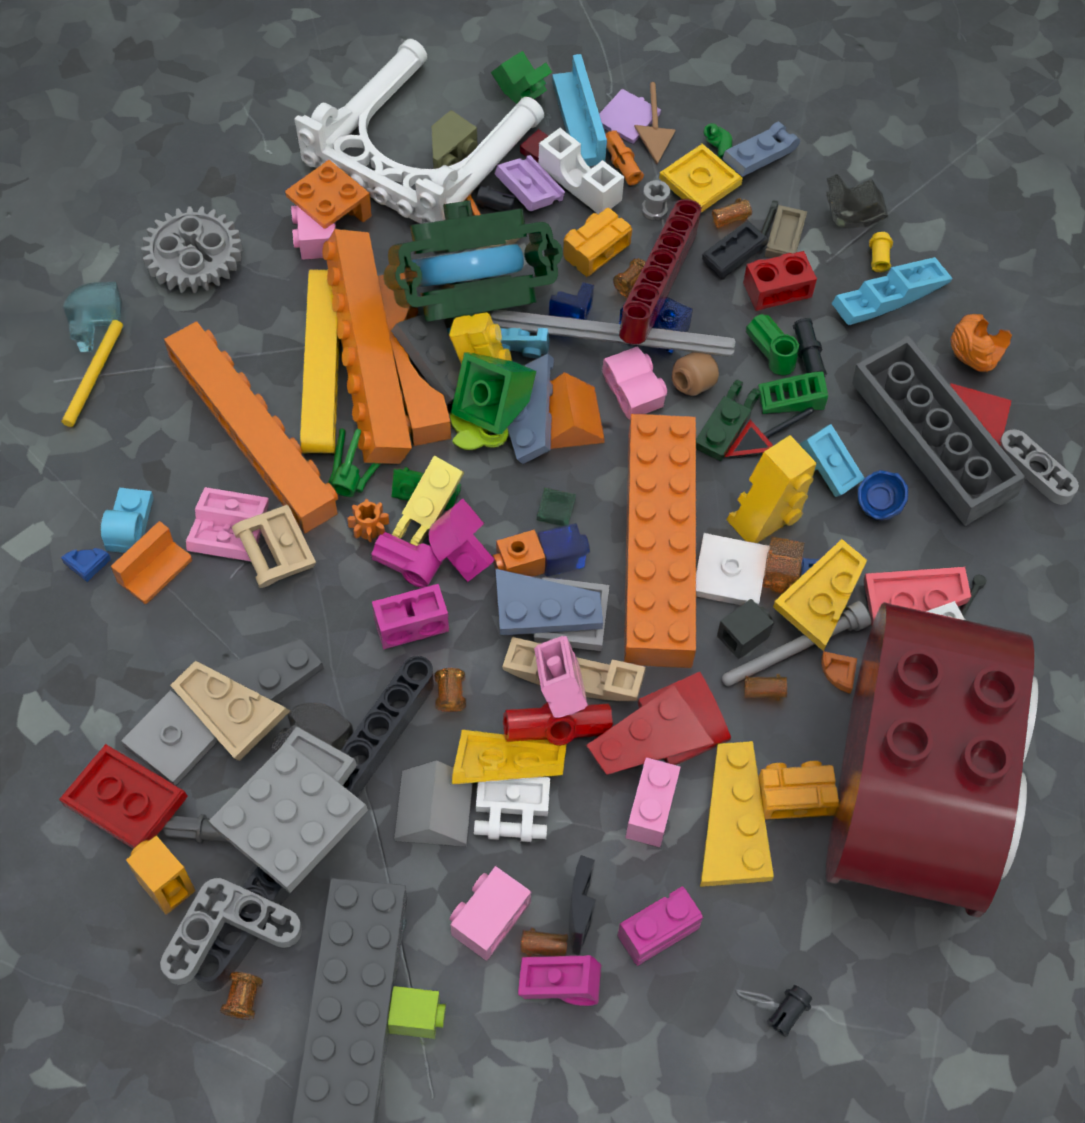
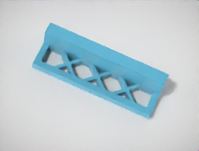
[552,54,607,166]

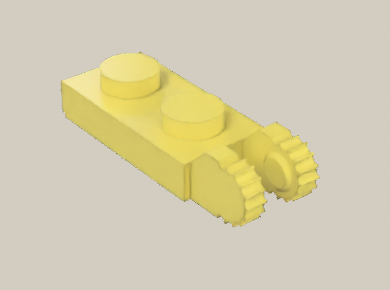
[392,456,464,546]

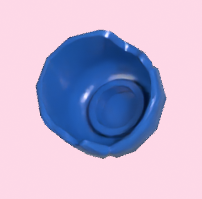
[858,470,908,520]

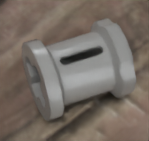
[642,180,670,220]

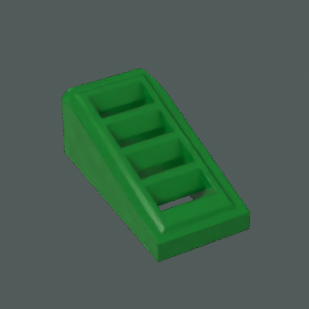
[758,372,828,414]

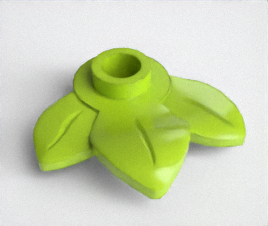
[450,413,508,450]

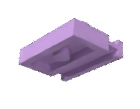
[495,155,565,211]

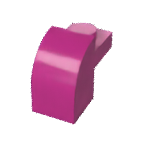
[429,499,494,582]

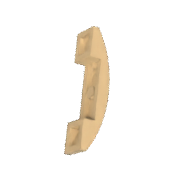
[502,637,646,701]

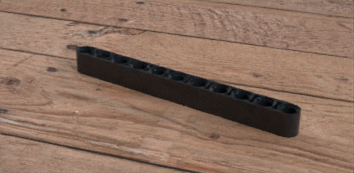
[194,656,434,992]

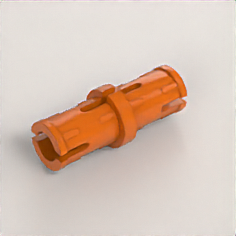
[605,130,644,186]

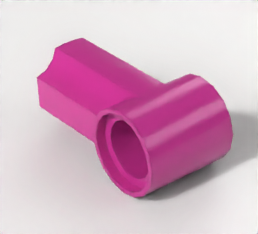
[371,532,443,588]

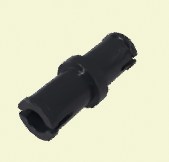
[793,318,827,377]

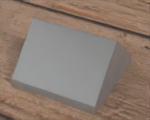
[394,760,473,847]

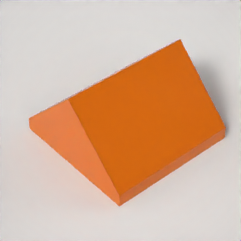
[549,372,605,449]

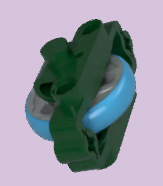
[383,200,563,321]

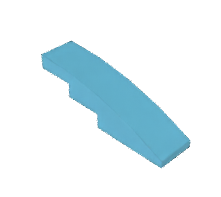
[831,257,952,325]

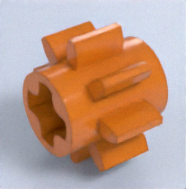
[347,499,390,542]

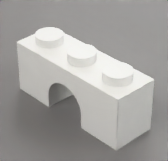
[538,128,624,214]

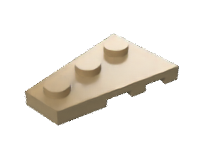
[170,661,290,761]

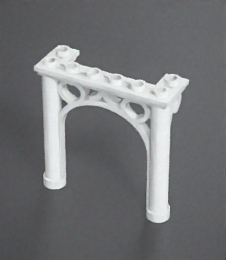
[294,39,544,224]

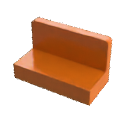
[111,521,192,604]

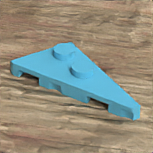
[447,328,549,358]

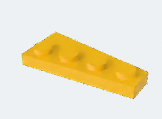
[700,741,774,887]

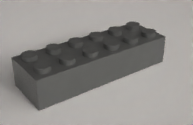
[853,335,1025,526]

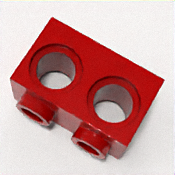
[743,251,817,311]

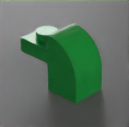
[491,51,552,104]

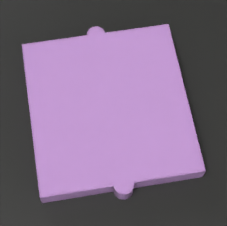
[599,89,661,144]

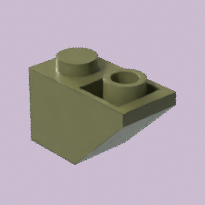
[431,110,478,169]

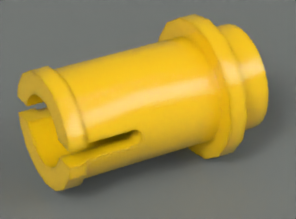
[869,232,893,272]

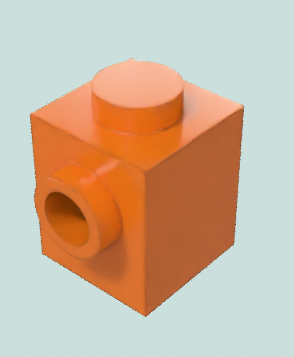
[492,529,546,577]

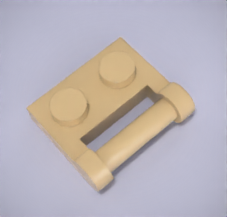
[232,505,316,588]

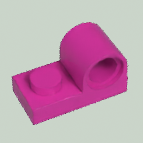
[518,955,602,1006]

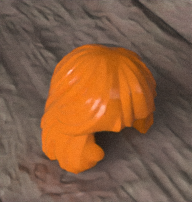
[951,314,1012,372]

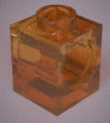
[762,536,805,593]

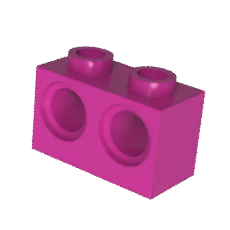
[372,584,449,650]

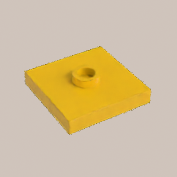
[659,143,743,213]

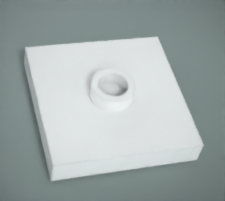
[696,533,769,606]

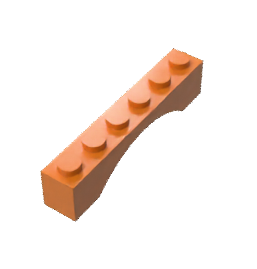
[378,273,451,446]

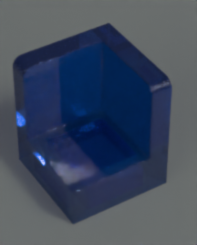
[549,282,594,320]

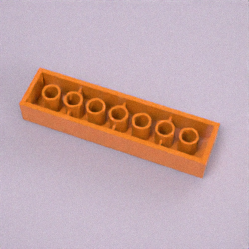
[624,414,696,668]

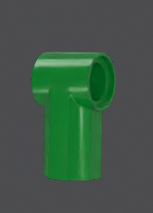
[746,313,799,376]

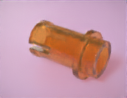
[712,198,752,228]
[744,674,787,701]
[520,927,568,957]

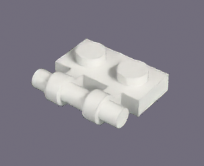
[474,777,550,842]

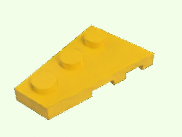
[773,539,867,651]
[452,730,567,784]

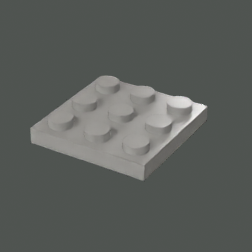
[208,742,368,893]

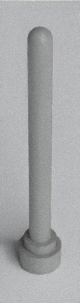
[722,601,871,686]

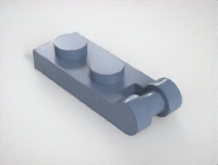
[722,121,800,177]

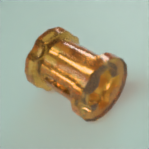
[613,258,646,298]
[434,668,466,712]
[220,972,263,1020]

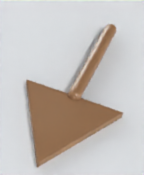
[634,82,676,164]

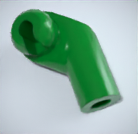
[703,123,733,163]

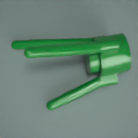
[328,428,381,497]

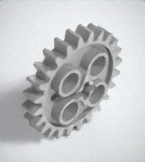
[141,206,243,293]

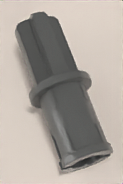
[163,814,229,843]

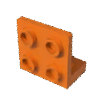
[285,160,372,229]

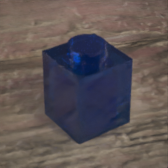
[538,523,590,577]

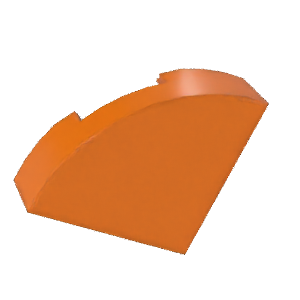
[821,651,857,694]

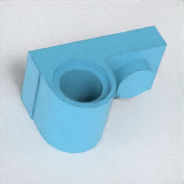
[799,424,864,497]
[101,488,154,553]

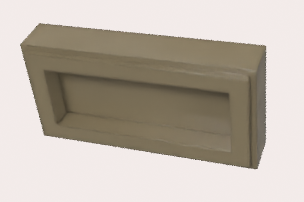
[765,205,807,258]

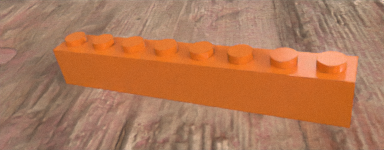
[322,229,412,464]
[164,321,338,534]

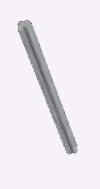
[491,310,736,357]

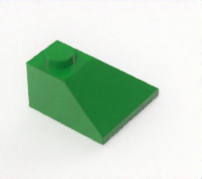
[451,352,536,434]

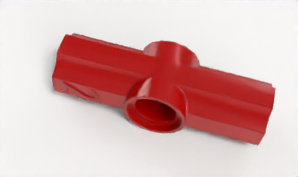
[503,702,613,746]

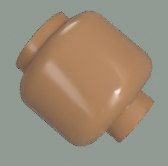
[672,352,719,396]

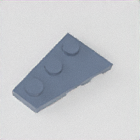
[507,354,554,464]
[496,569,603,635]

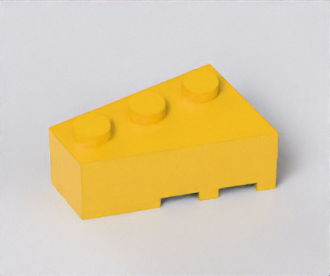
[726,435,817,543]

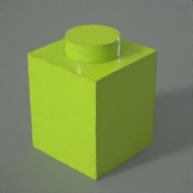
[388,986,446,1039]

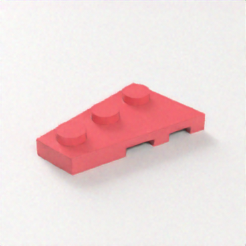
[863,567,971,625]

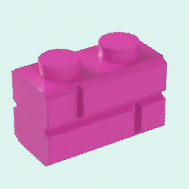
[617,886,703,966]

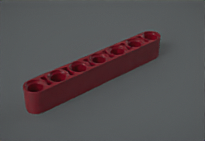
[619,199,702,344]

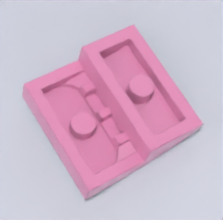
[186,487,269,561]

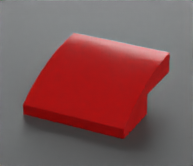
[638,672,731,765]

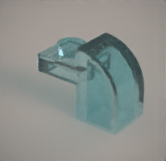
[63,282,122,352]

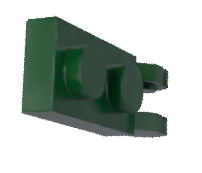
[696,379,761,461]

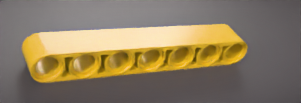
[300,270,340,453]

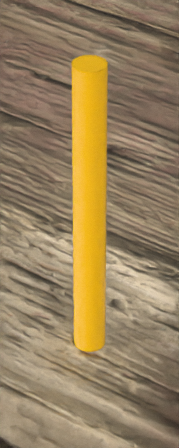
[61,320,124,427]

